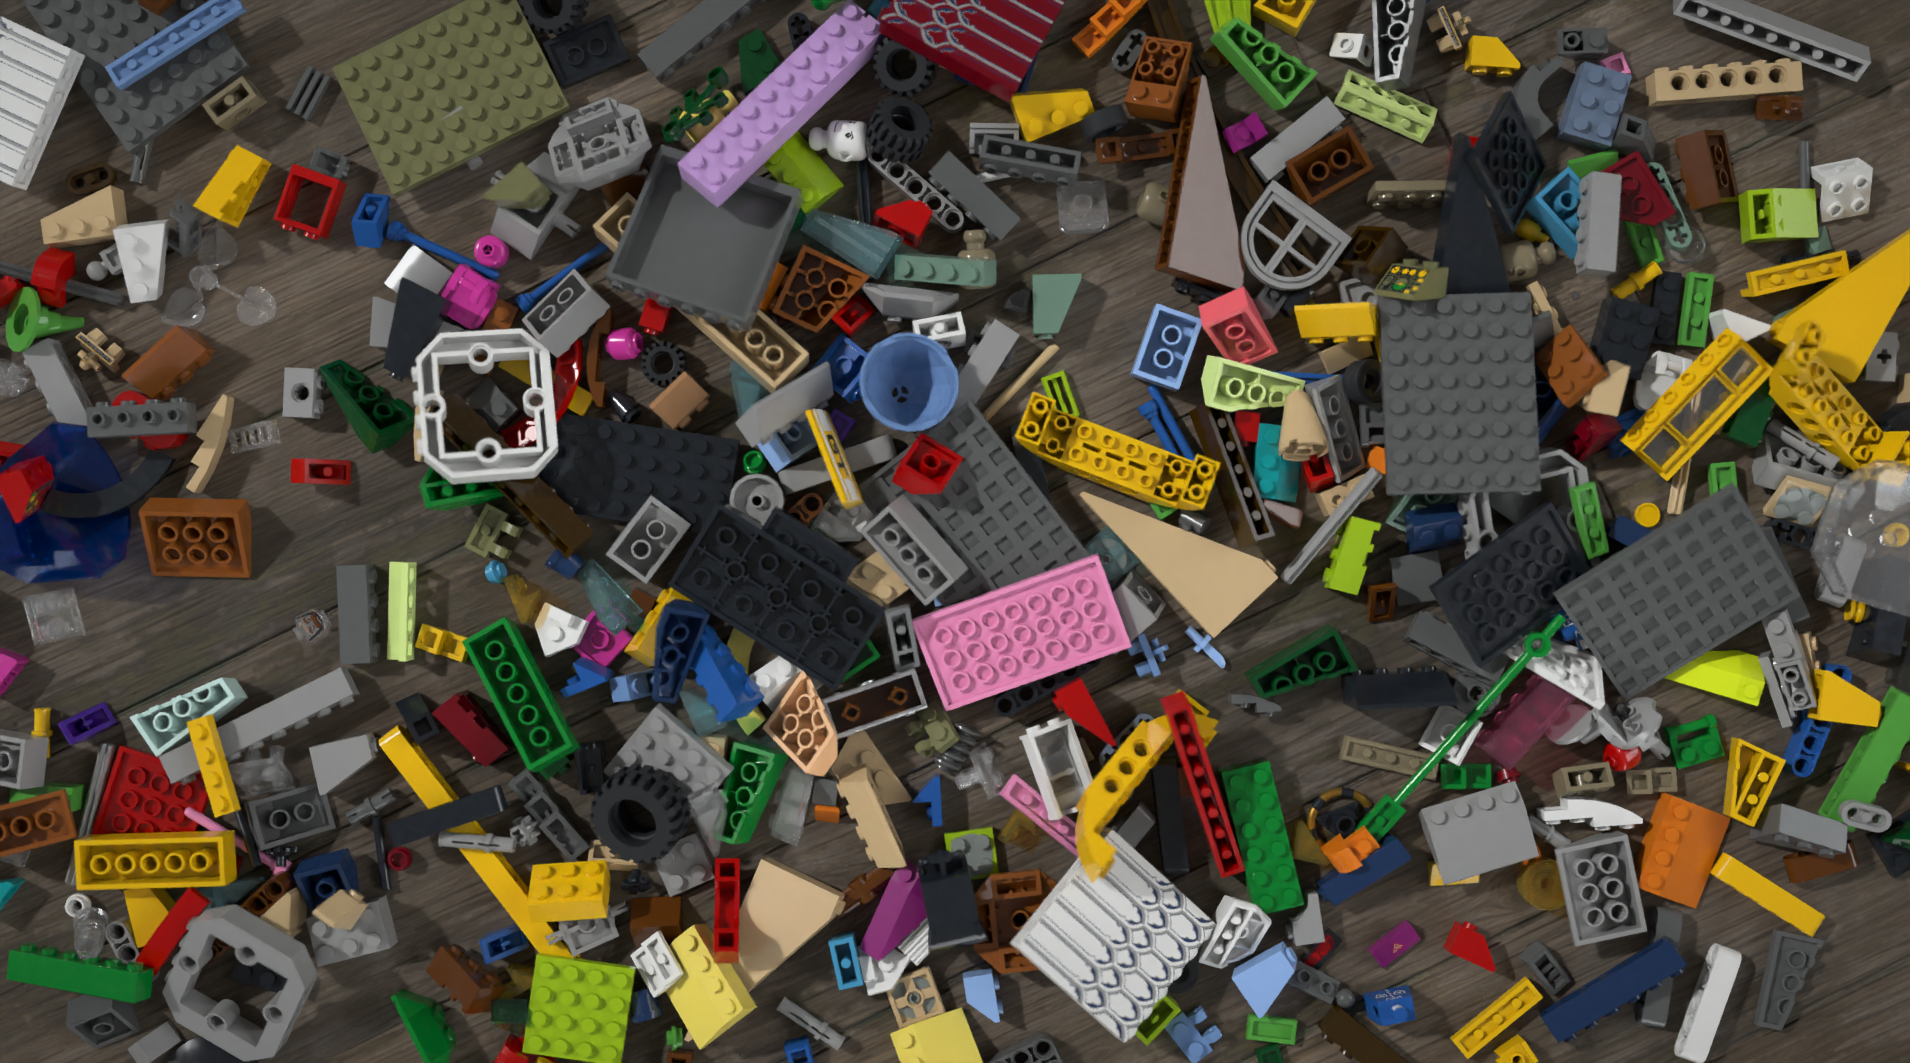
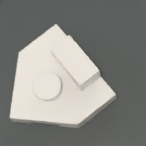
[535,602,589,657]
[858,946,911,996]

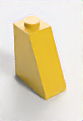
[1808,669,1882,727]
[123,888,176,948]

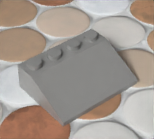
[1418,781,1539,885]
[1554,830,1647,947]

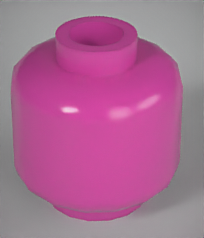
[474,235,509,269]
[605,327,644,360]

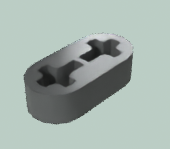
[1111,29,1147,74]

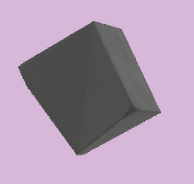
[812,777,839,806]

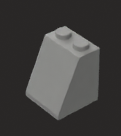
[1111,569,1167,655]

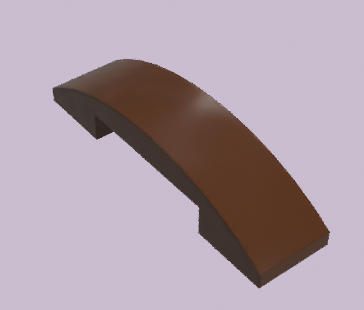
[1094,128,1179,164]
[587,309,615,409]

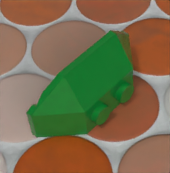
[419,466,504,511]
[390,989,456,1063]

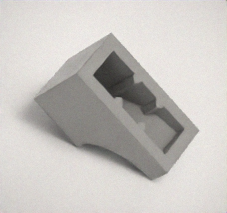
[1285,889,1325,946]

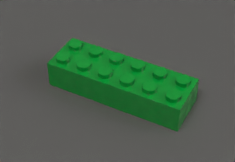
[462,617,581,772]
[1217,758,1304,914]

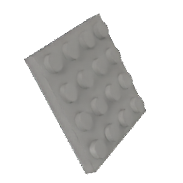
[603,703,734,819]

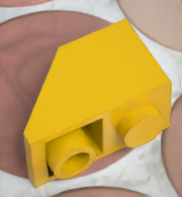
[1464,35,1520,77]

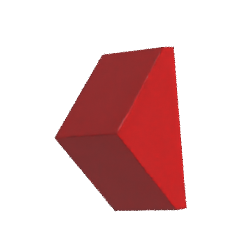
[831,294,876,338]

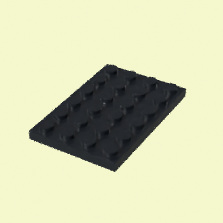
[1429,501,1591,668]

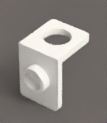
[1329,33,1374,67]

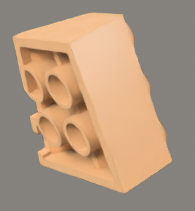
[763,671,838,777]

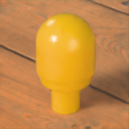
[1515,219,1549,243]

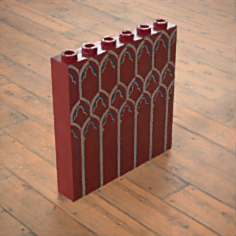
[877,0,1067,103]

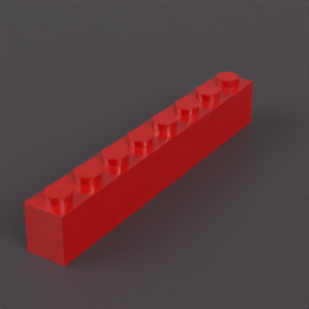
[1160,691,1245,878]

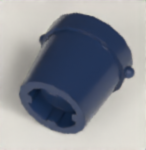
[544,549,585,580]
[630,987,664,1023]

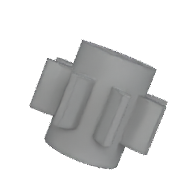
[509,815,541,847]

